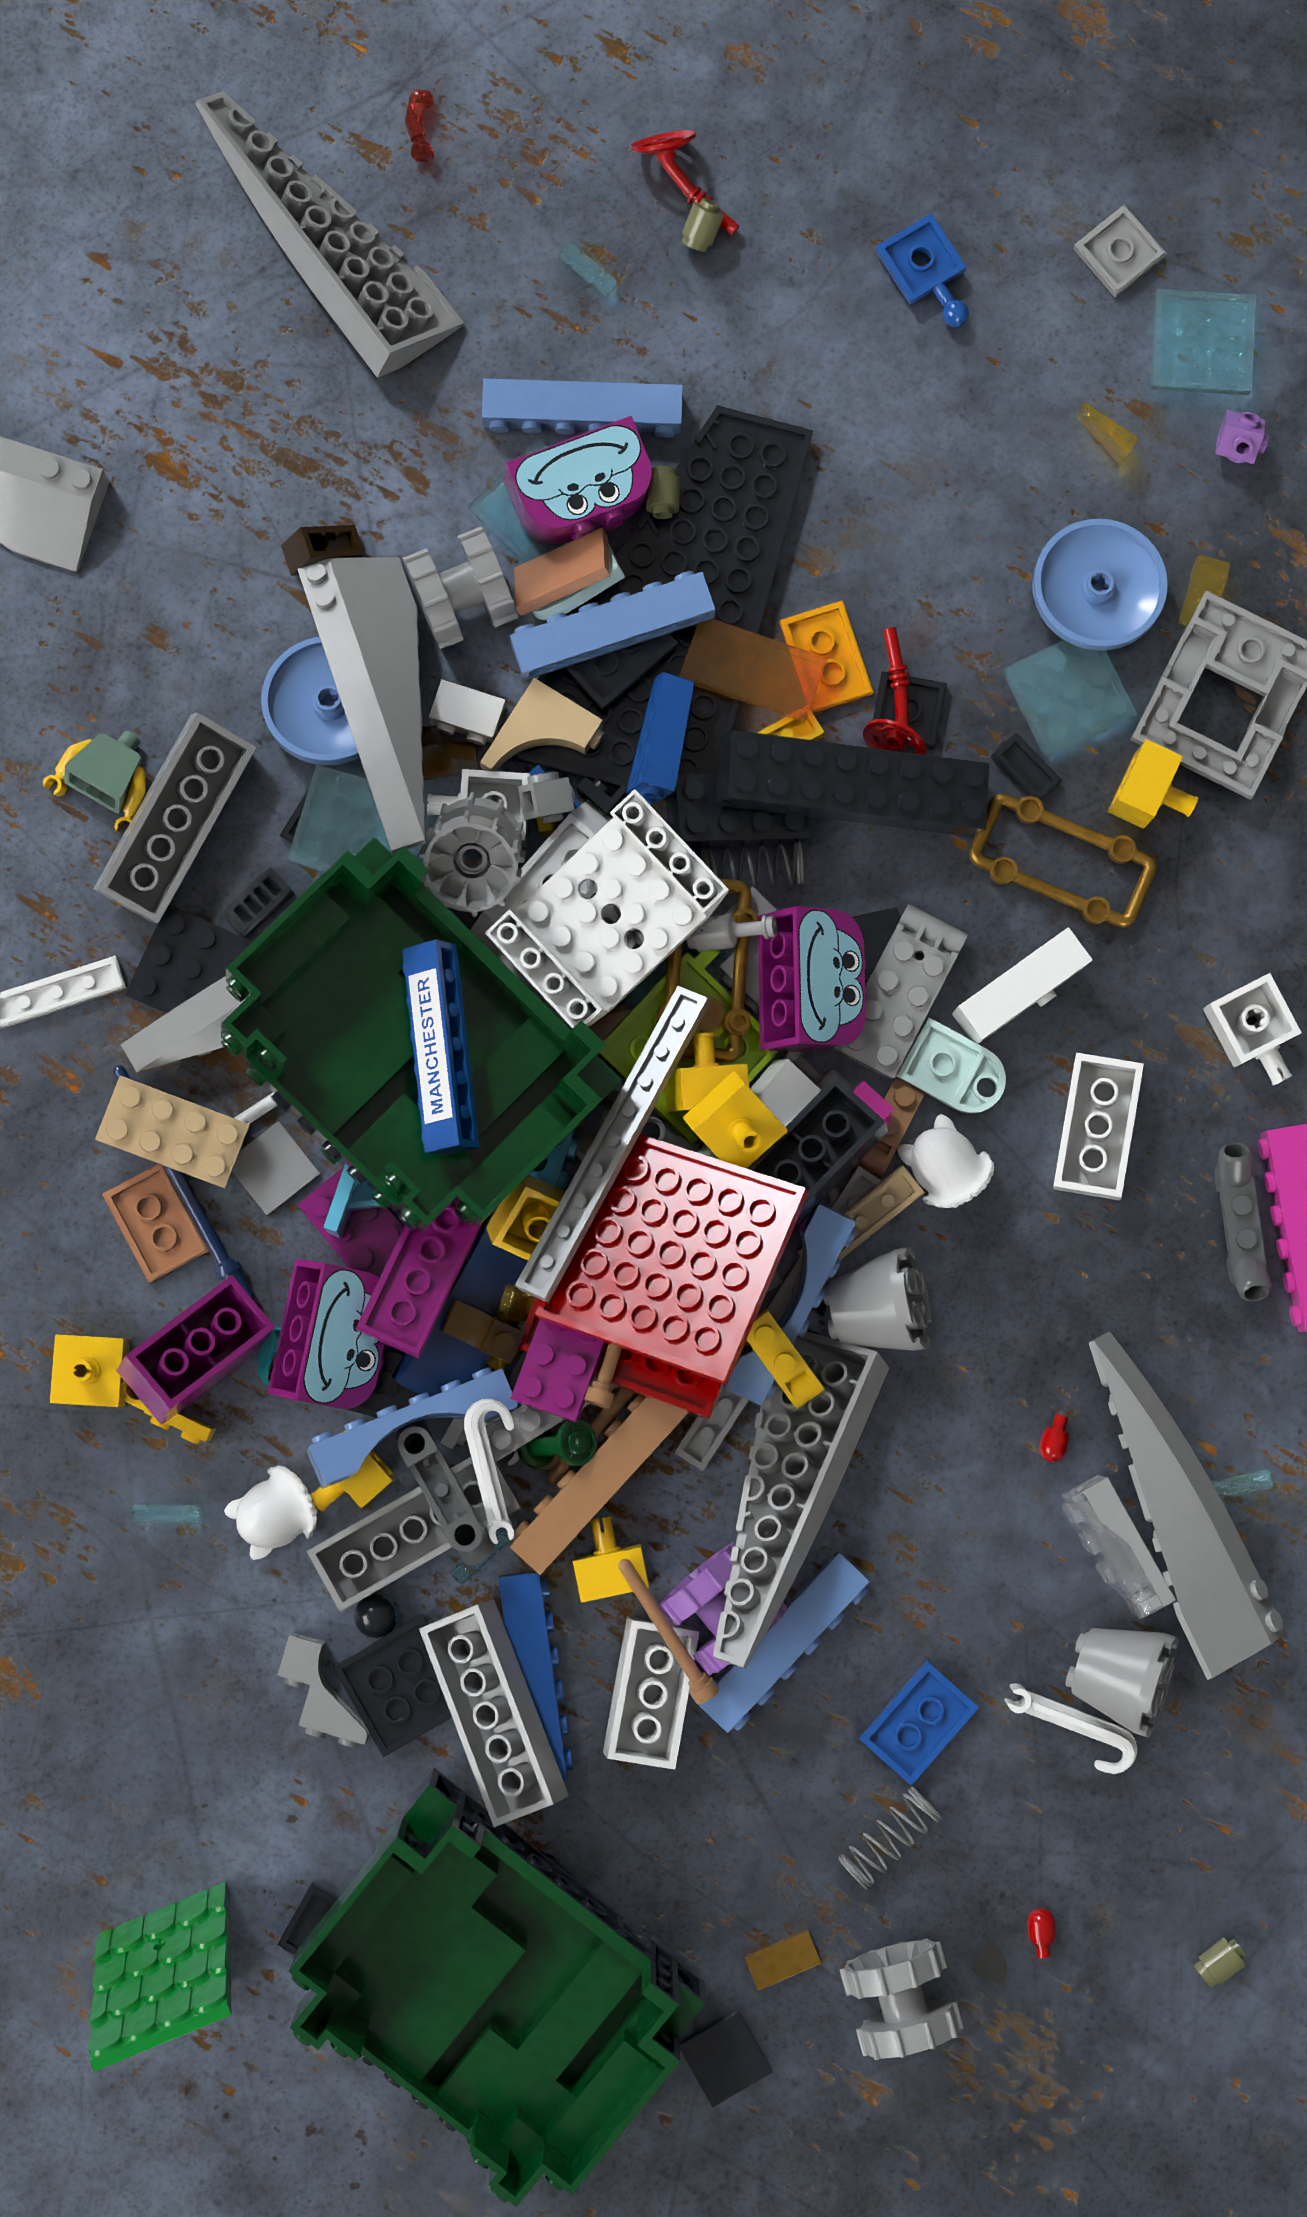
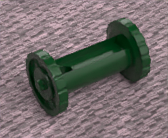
[516,1419,597,1468]

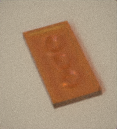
[679,619,828,723]

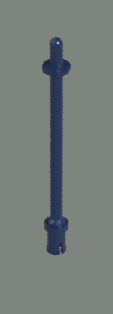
[112,1065,255,1298]

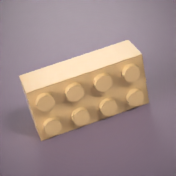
[95,1075,249,1189]

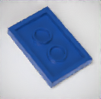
[859,1660,979,1786]

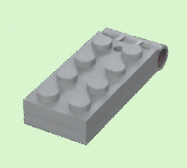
[832,904,968,1080]

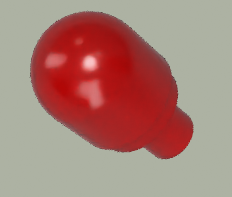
[1039,1414,1069,1462]
[1027,1908,1056,1959]

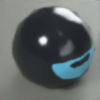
[354,1594,398,1638]

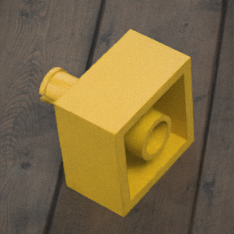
[1107,739,1198,829]
[665,1033,749,1113]
[682,1071,788,1169]
[486,1175,566,1260]
[50,1334,130,1407]
[311,1430,398,1512]
[573,1516,649,1603]

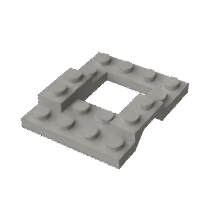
[1130,590,1307,800]

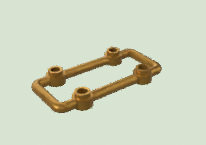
[969,793,1157,928]
[656,879,758,1062]

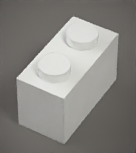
[429,679,507,746]

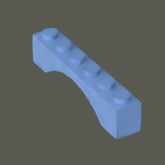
[723,1202,857,1405]
[306,1367,518,1489]

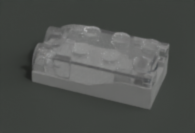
[1061,1475,1176,1618]

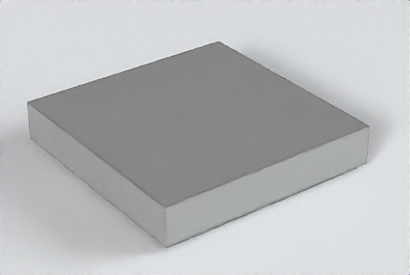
[1073,204,1167,298]
[232,1121,321,1216]

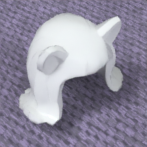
[897,1114,994,1208]
[224,1465,317,1560]

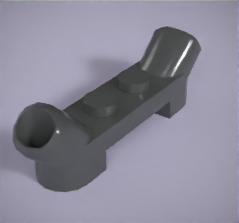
[1214,1143,1272,1301]
[395,1420,494,1566]

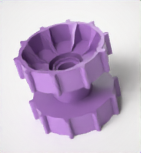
[658,1542,788,1676]

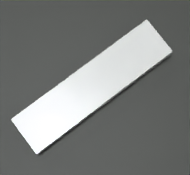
[0,956,127,1029]

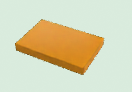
[779,600,874,715]

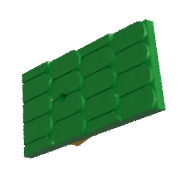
[88,1881,232,2072]

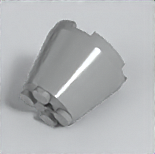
[822,1247,932,1351]
[1065,1628,1179,1738]

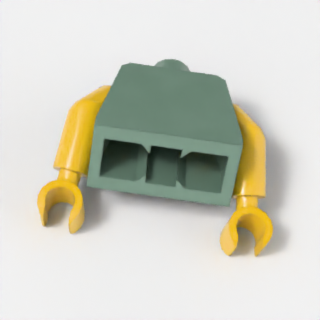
[43,731,146,832]

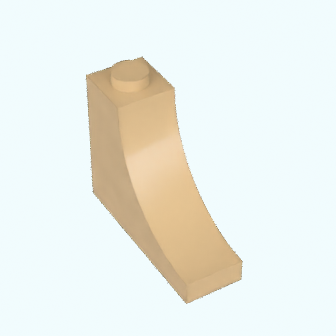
[480,678,605,771]

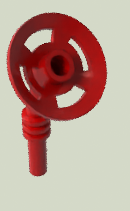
[631,130,740,236]
[862,627,927,755]

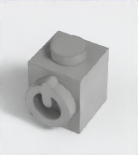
[518,772,575,824]

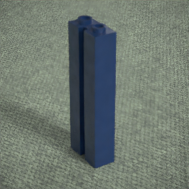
[391,1207,528,1397]

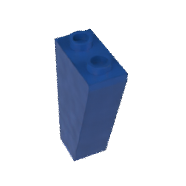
[626,672,694,805]

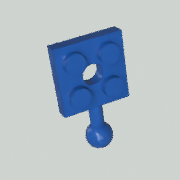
[875,213,969,327]

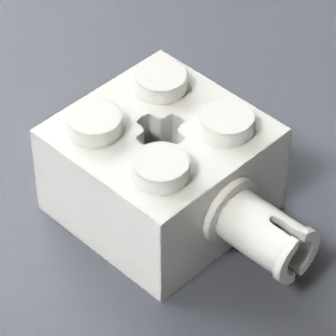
[427,769,530,847]
[1202,973,1302,1086]

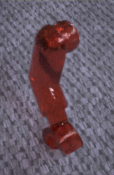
[404,89,434,162]

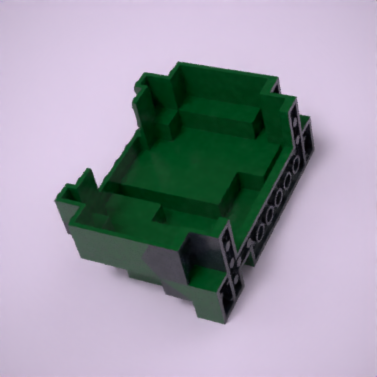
[221,837,622,1233]
[289,1768,706,2207]

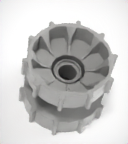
[403,527,518,649]
[419,792,526,917]
[839,1938,964,2060]

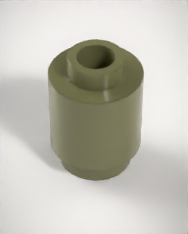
[682,198,724,252]
[646,466,680,519]
[1193,1937,1247,1988]

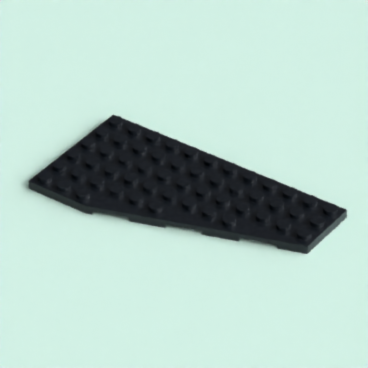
[516,405,813,800]

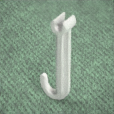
[464,1399,514,1544]
[1004,1683,1138,1774]

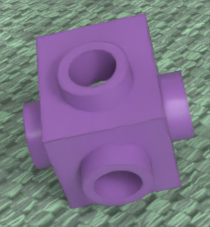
[1215,410,1269,464]

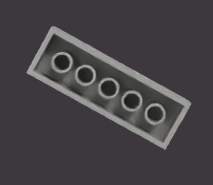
[93,713,256,924]
[306,1457,522,1612]
[419,1599,569,1827]

